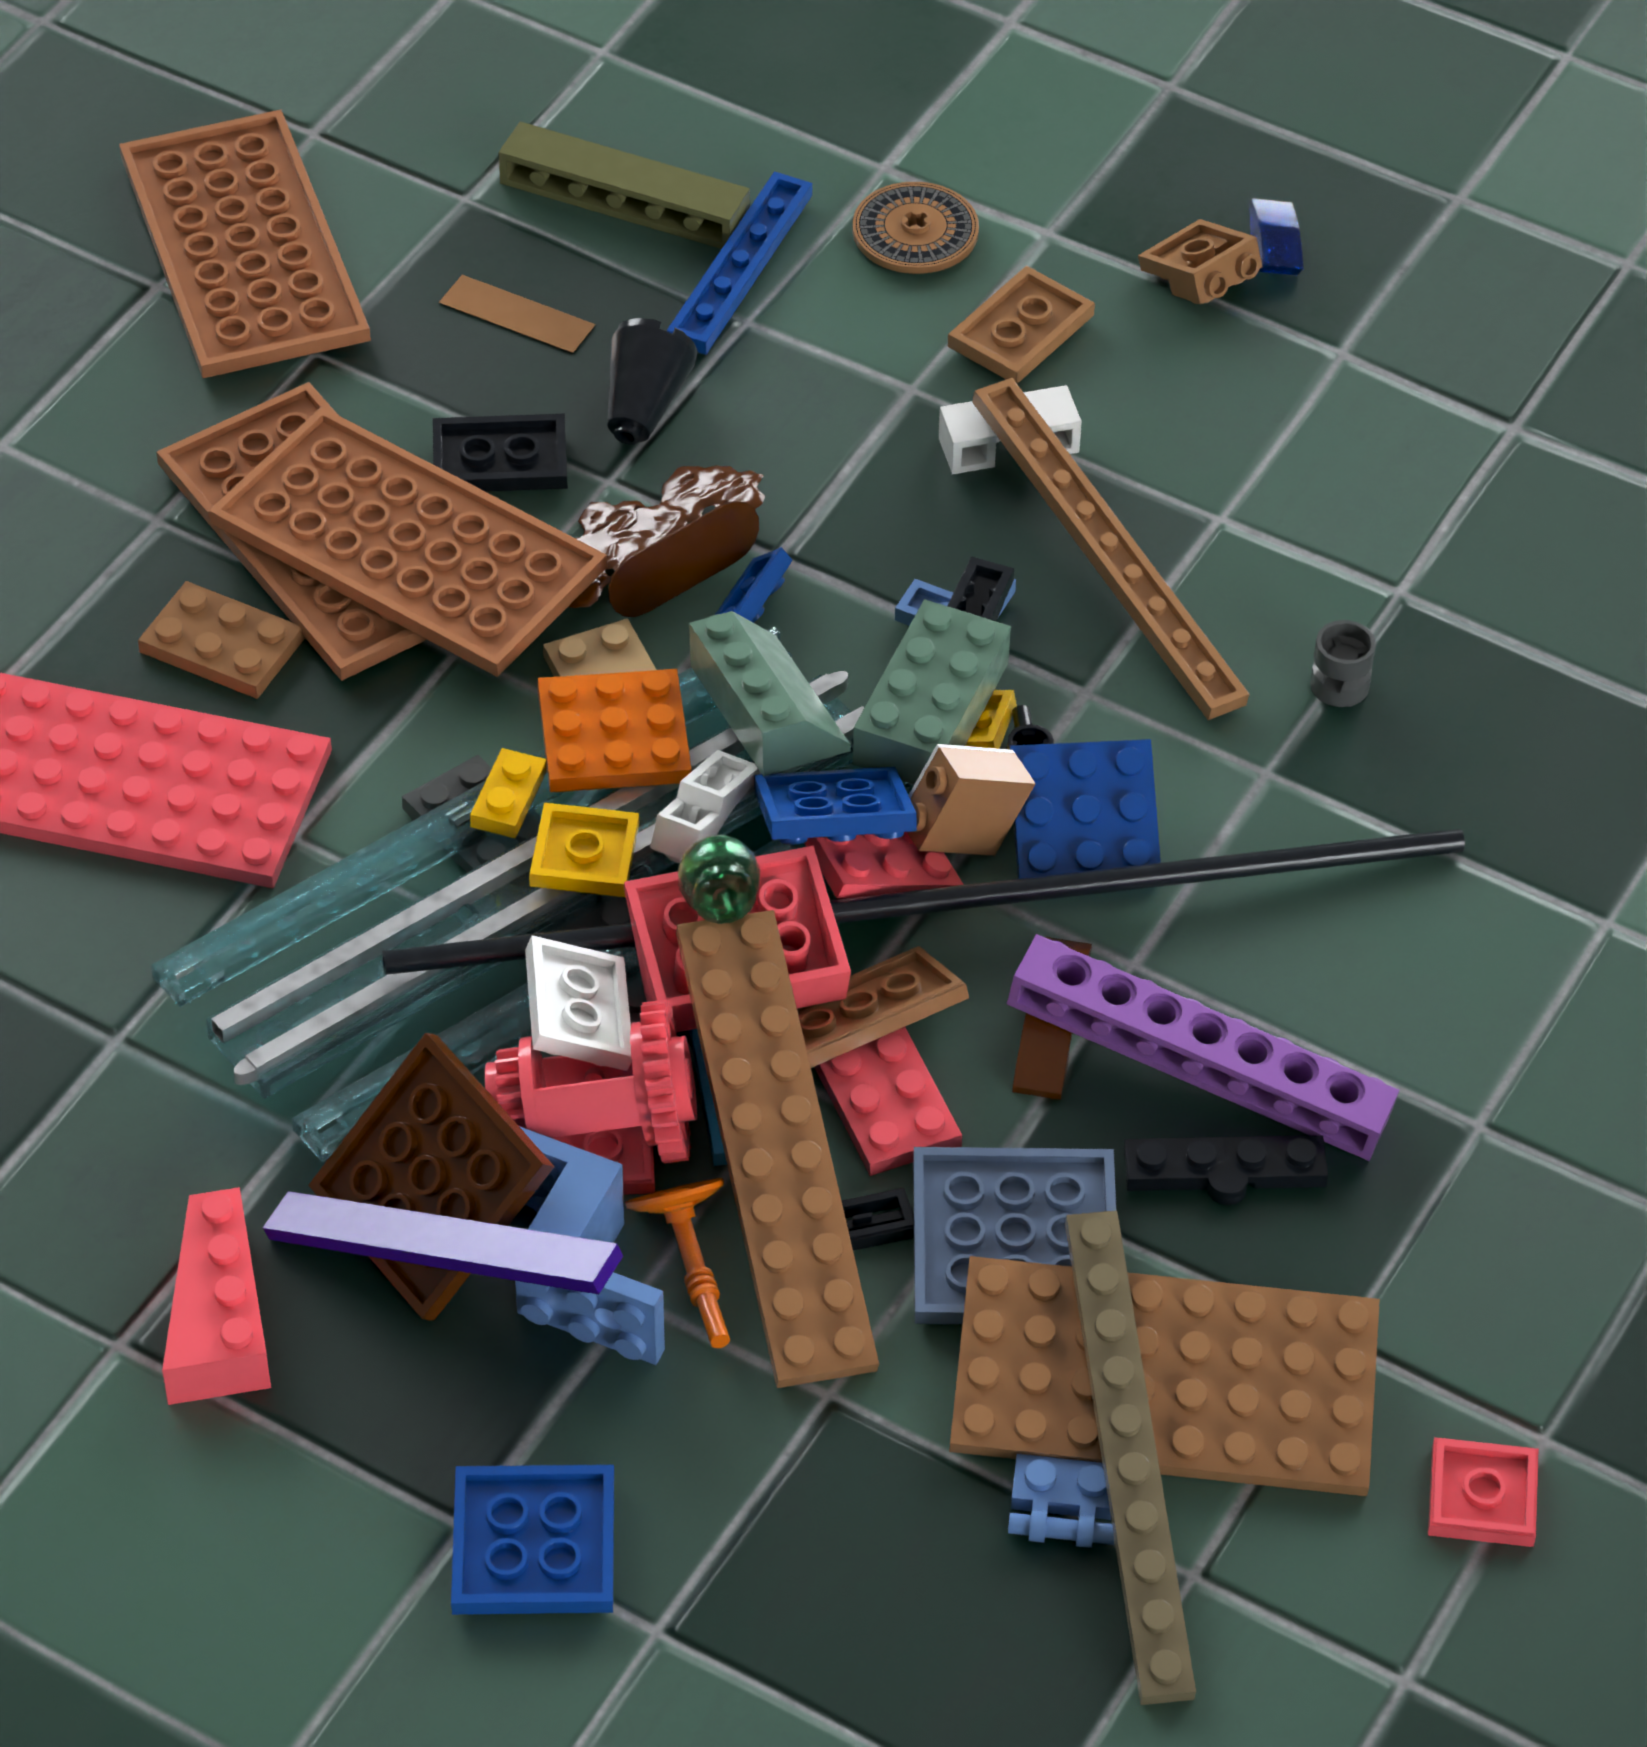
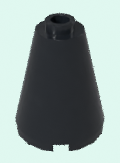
[607,318,698,445]

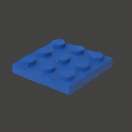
[1009,739,1161,879]
[754,767,917,845]
[451,1465,614,1615]

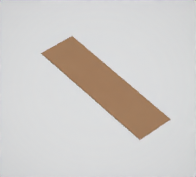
[439,275,596,353]

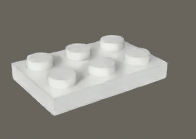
[525,936,632,1071]

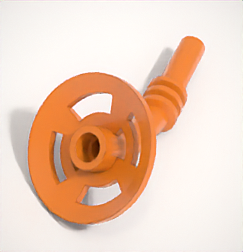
[625,1178,730,1349]

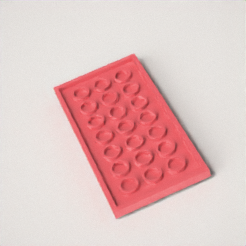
[0,673,332,889]

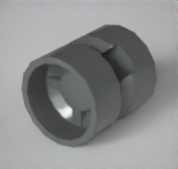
[1310,620,1376,707]

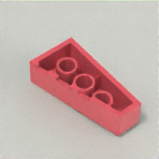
[162,1187,271,1405]

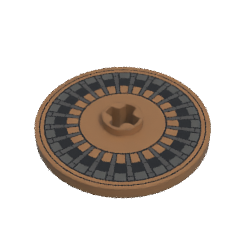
[852,182,979,274]

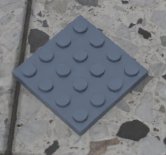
[913,1147,1116,1324]

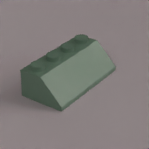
[689,611,850,777]

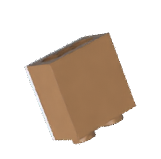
[907,744,1036,856]

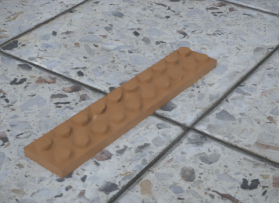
[676,910,879,1388]

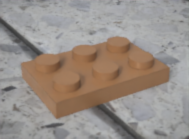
[948,265,1095,384]
[138,581,305,699]

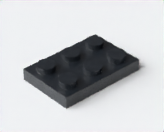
[433,413,568,492]

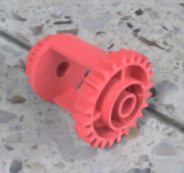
[485,999,697,1164]

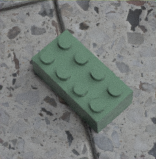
[853,599,1011,785]

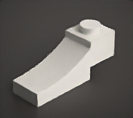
[650,750,759,865]

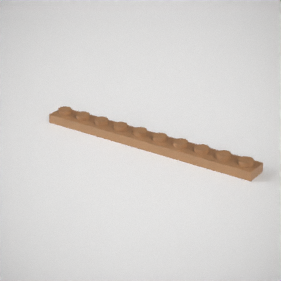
[972,378,1250,720]

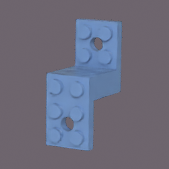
[515,1126,665,1365]

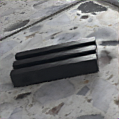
[842,1188,914,1251]

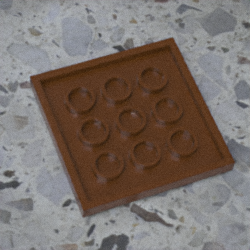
[308,1033,555,1321]

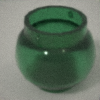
[678,835,760,924]

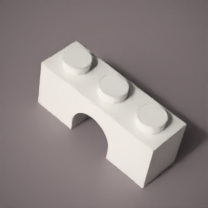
[939,385,1082,475]

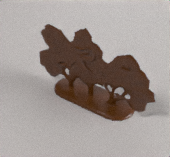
[568,465,765,617]

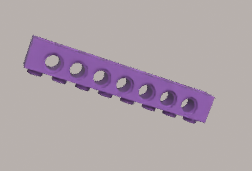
[1007,934,1400,1161]

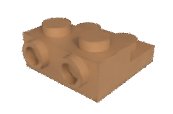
[1138,219,1262,304]

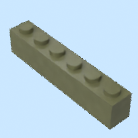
[498,121,750,249]

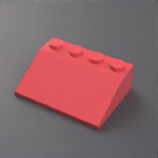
[624,846,851,1032]

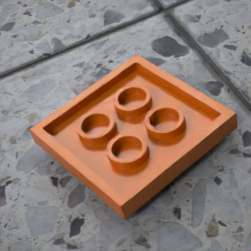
[538,669,692,792]

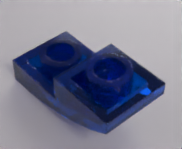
[1249,199,1304,275]

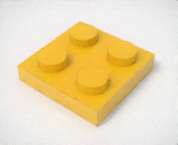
[529,802,639,897]

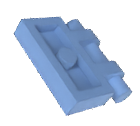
[1008,1454,1114,1548]

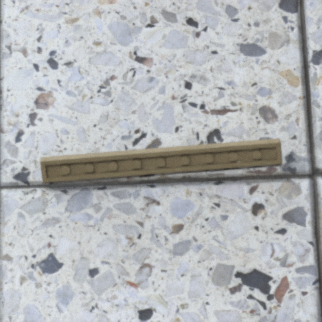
[1065,1210,1196,1705]

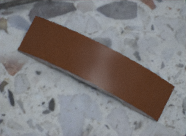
[1012,937,1092,1100]

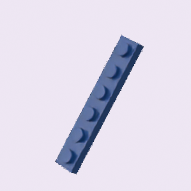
[667,171,812,355]

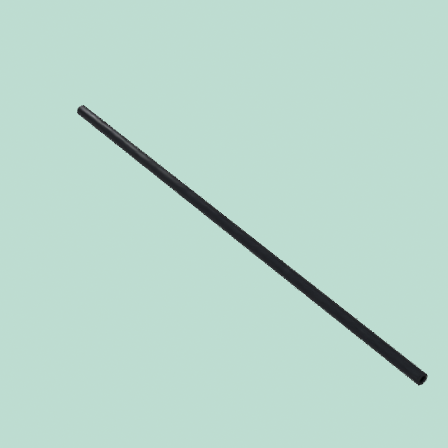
[382,829,1465,975]

